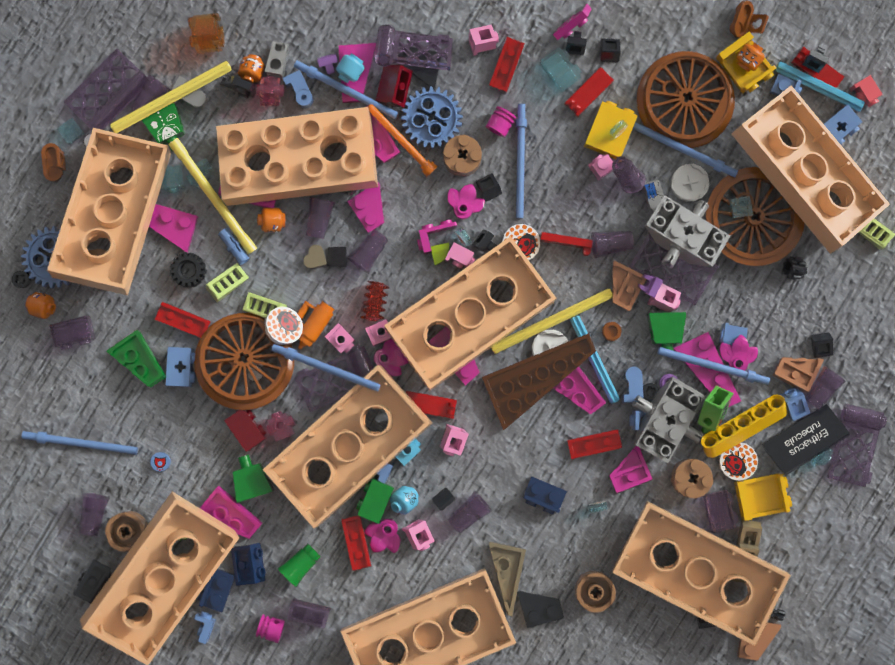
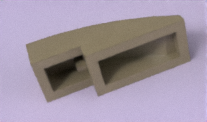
[732,519,762,583]

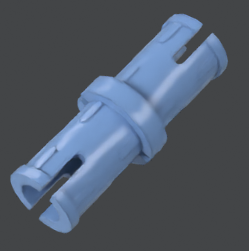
[218,227,250,265]

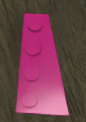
[673,332,741,407]

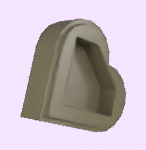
[304,245,327,269]

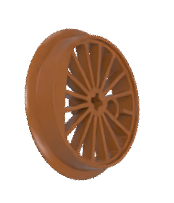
[637,51,735,148]
[706,167,805,266]
[194,313,294,410]

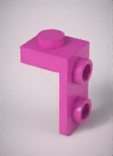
[417,220,457,254]

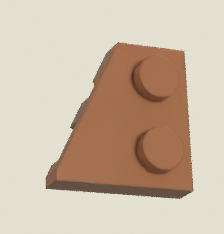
[612,260,646,311]
[773,357,824,393]
[737,622,781,661]

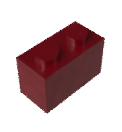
[376,64,413,108]
[224,410,267,452]

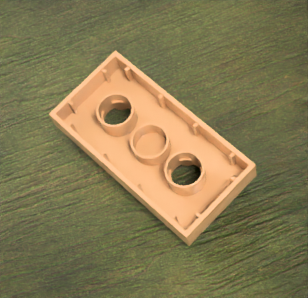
[732,86,890,254]
[216,107,378,206]
[47,128,171,296]
[384,236,557,391]
[263,365,432,528]
[80,492,239,665]
[612,501,791,646]
[341,568,516,665]

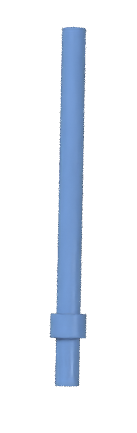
[294,60,398,119]
[516,104,527,218]
[633,122,738,177]
[272,344,380,392]
[657,347,770,385]
[22,431,138,455]

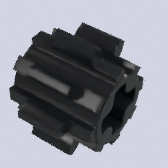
[782,256,808,280]

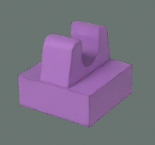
[317,53,338,74]
[638,274,663,298]

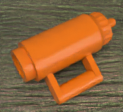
[297,301,335,349]

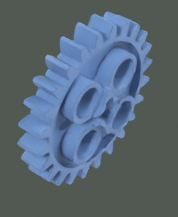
[401,86,463,149]
[21,226,69,289]

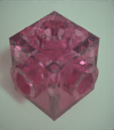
[256,76,284,106]
[266,411,296,442]

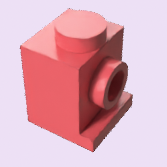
[850,75,883,107]

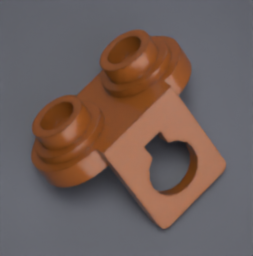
[729,1,769,38]
[41,143,66,182]

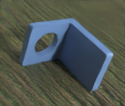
[719,323,748,345]
[629,411,645,430]

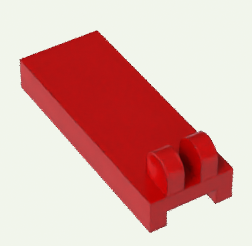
[489,37,525,92]
[791,46,844,88]
[564,67,614,117]
[540,232,593,256]
[155,302,211,338]
[406,391,457,419]
[567,429,623,459]
[341,515,372,571]

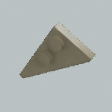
[489,541,526,616]

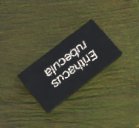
[762,404,850,476]

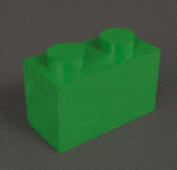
[356,478,394,524]

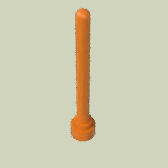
[367,104,438,177]

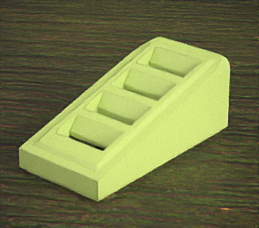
[858,219,895,250]
[206,263,249,302]
[243,292,287,318]

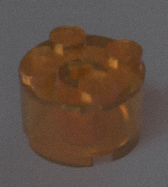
[188,13,225,54]

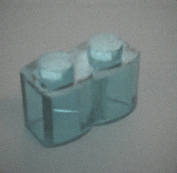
[540,47,582,93]

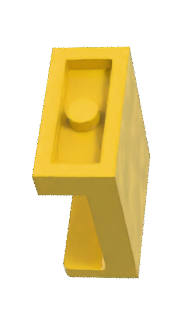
[716,31,776,94]
[584,101,638,161]
[734,473,792,521]

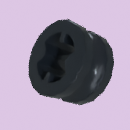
[12,271,31,288]
[643,383,659,400]

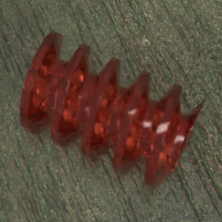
[360,281,390,322]

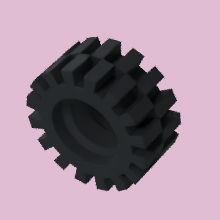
[170,252,207,288]

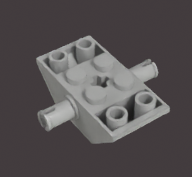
[645,195,730,268]
[632,377,705,463]

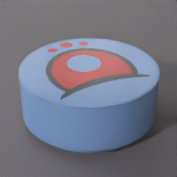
[150,452,171,472]

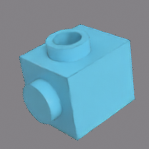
[396,439,421,466]

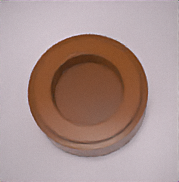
[602,322,621,341]

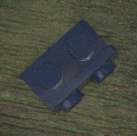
[523,476,567,515]
[231,543,266,586]
[197,569,235,612]

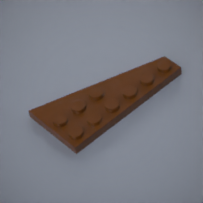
[482,333,596,430]

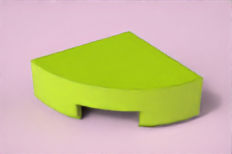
[431,243,449,266]

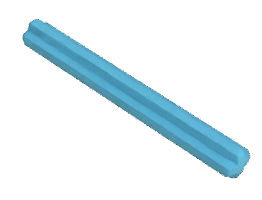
[775,62,865,112]
[570,315,620,404]

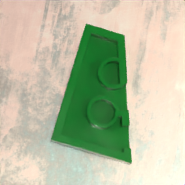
[106,330,166,388]

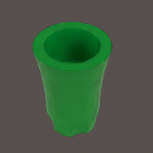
[277,544,321,587]

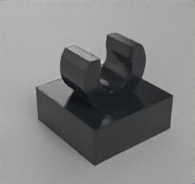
[565,31,587,55]
[802,46,829,73]
[472,230,497,251]

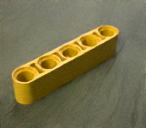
[701,395,787,458]

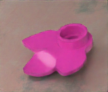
[448,184,485,220]
[720,335,758,371]
[373,339,408,376]
[364,519,401,553]

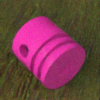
[485,106,516,138]
[256,614,285,643]

